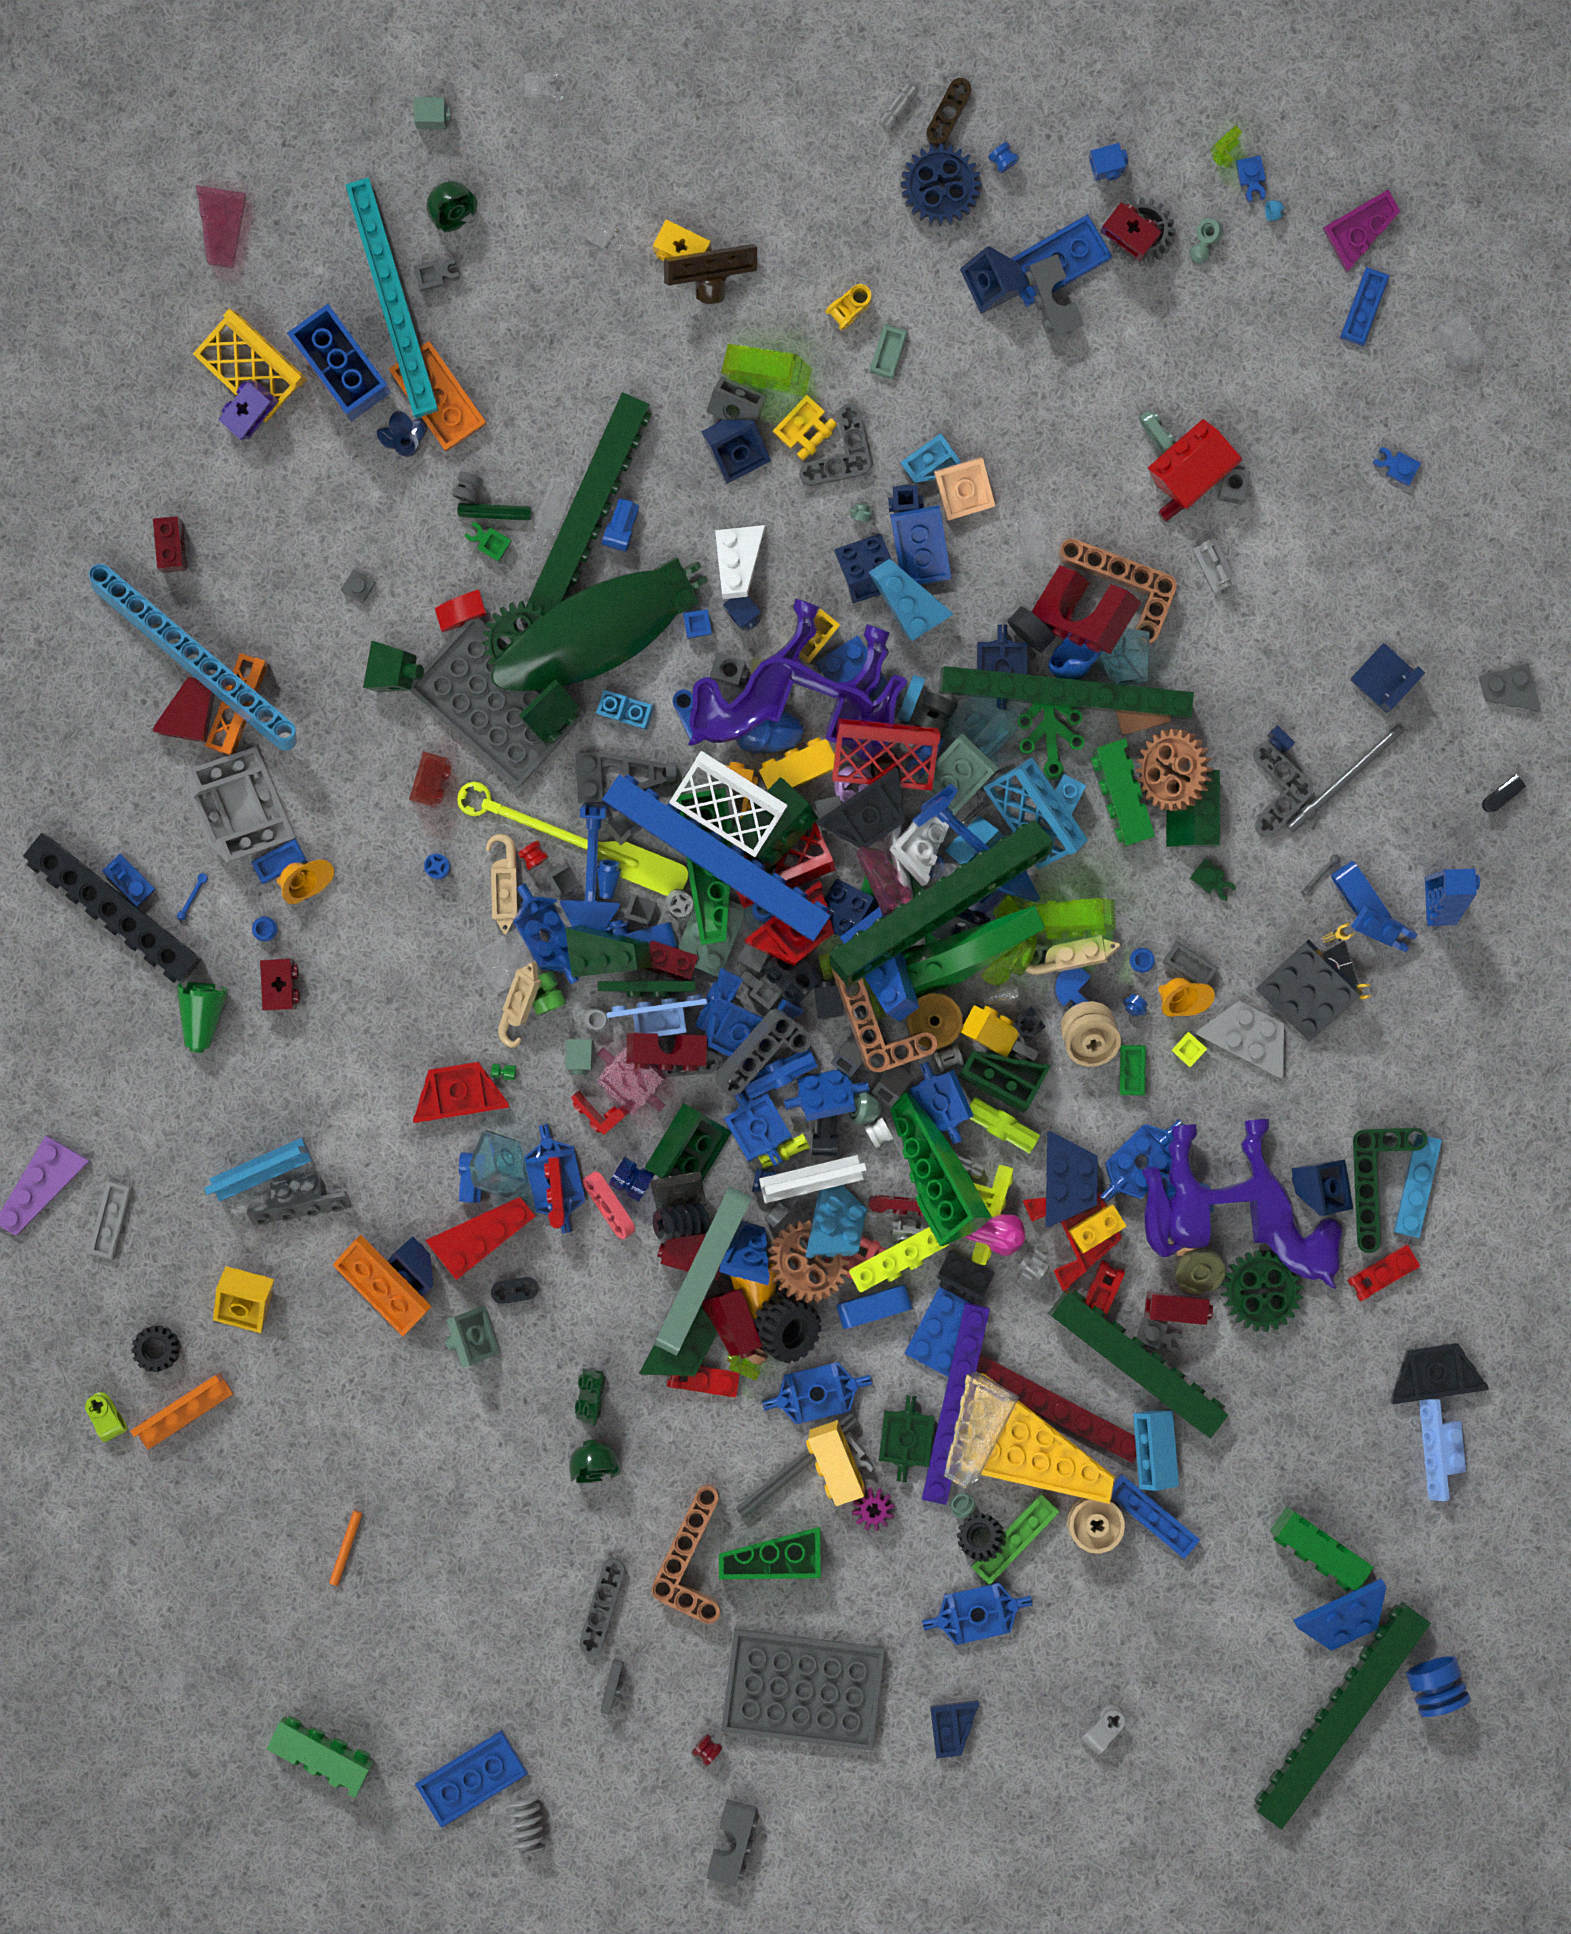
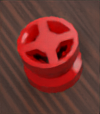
[517,840,549,870]

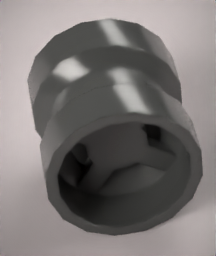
[452,471,483,504]

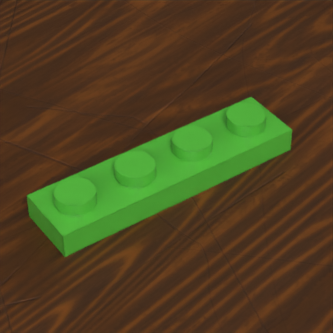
[971,1493,1060,1585]

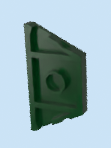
[598,981,696,998]
[639,1306,718,1377]

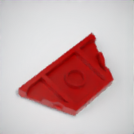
[744,881,834,965]
[413,1062,510,1123]

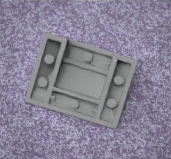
[188,746,295,863]

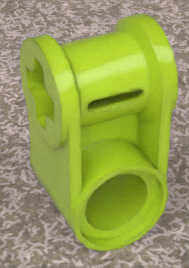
[85,1392,128,1443]

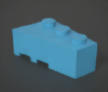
[869,559,954,641]

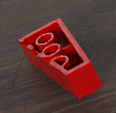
[425,1196,538,1280]

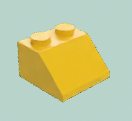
[213,1266,274,1333]

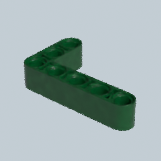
[1353,1127,1428,1253]

